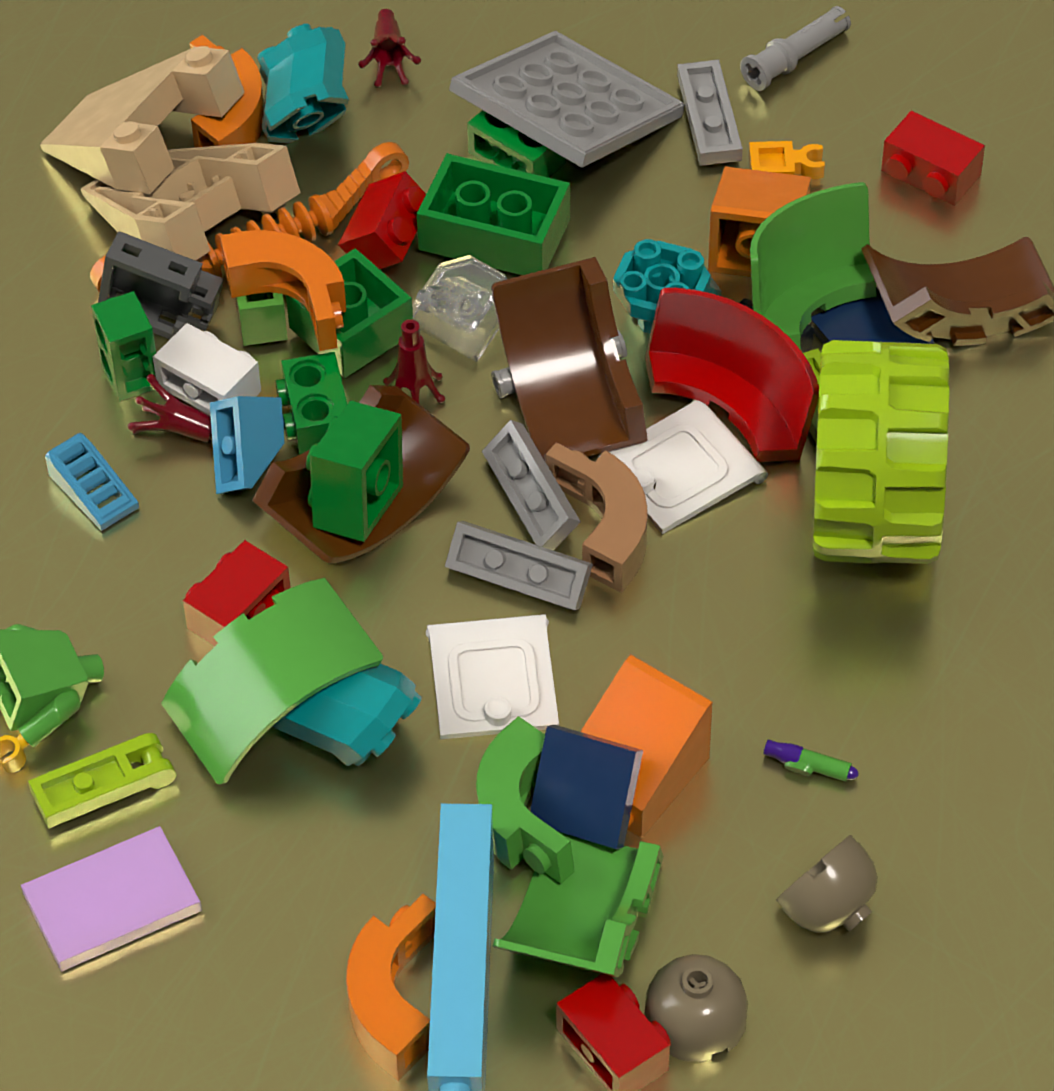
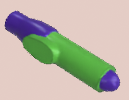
[763,739,859,782]

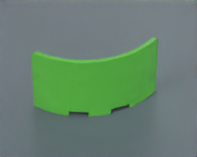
[750,182,876,350]
[161,578,383,785]
[493,831,664,977]

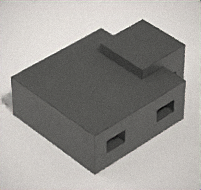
[98,231,224,339]

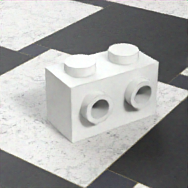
[153,323,261,415]

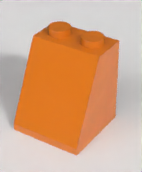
[708,166,811,277]
[580,655,713,838]

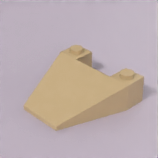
[40,46,245,194]
[81,143,300,261]

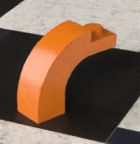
[190,35,264,148]
[220,230,346,351]
[346,894,436,1081]

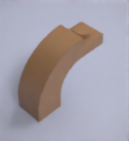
[546,442,647,593]

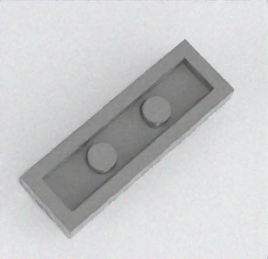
[677,60,743,166]
[482,420,581,551]
[445,521,593,610]

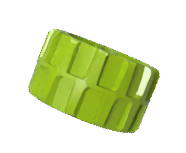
[813,340,949,564]

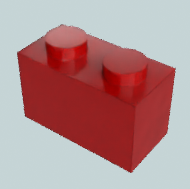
[881,110,985,206]
[338,171,426,269]
[183,540,291,646]
[556,974,671,1091]

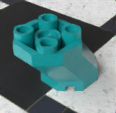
[257,24,349,143]
[613,239,722,334]
[272,664,422,766]

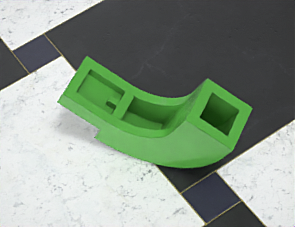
[476,716,575,884]

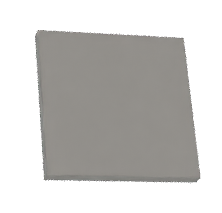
[449,30,685,168]

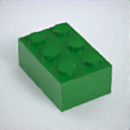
[417,153,570,275]

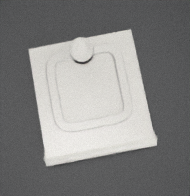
[598,400,768,534]
[426,614,559,740]

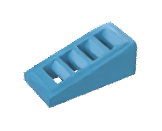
[45,433,139,531]

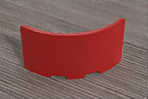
[645,288,819,462]

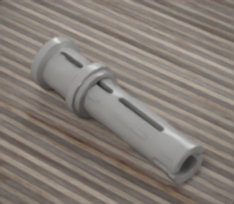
[740,6,851,91]

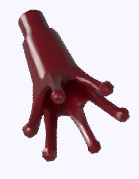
[358,9,421,88]
[383,319,445,404]
[127,374,212,443]

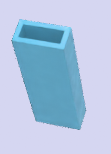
[427,803,494,1091]

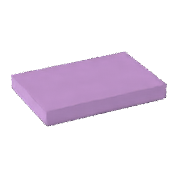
[21,826,202,972]

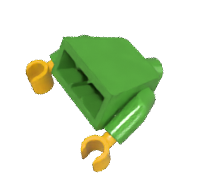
[0,624,104,773]

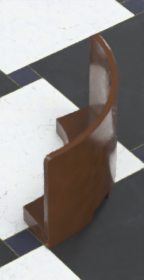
[861,237,1054,346]
[491,257,648,462]
[252,385,470,563]

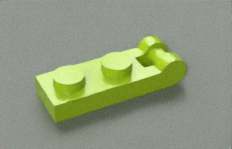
[28,733,177,829]

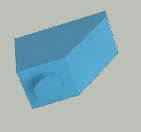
[210,396,285,494]

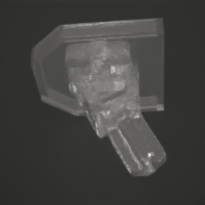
[412,255,507,362]

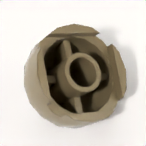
[776,835,878,933]
[644,954,748,1062]

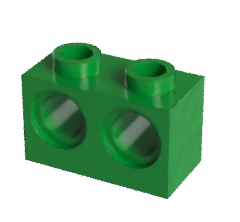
[467,110,566,178]
[91,291,156,402]
[275,351,347,455]

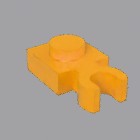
[749,141,825,179]

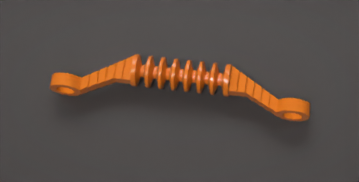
[90,142,409,293]

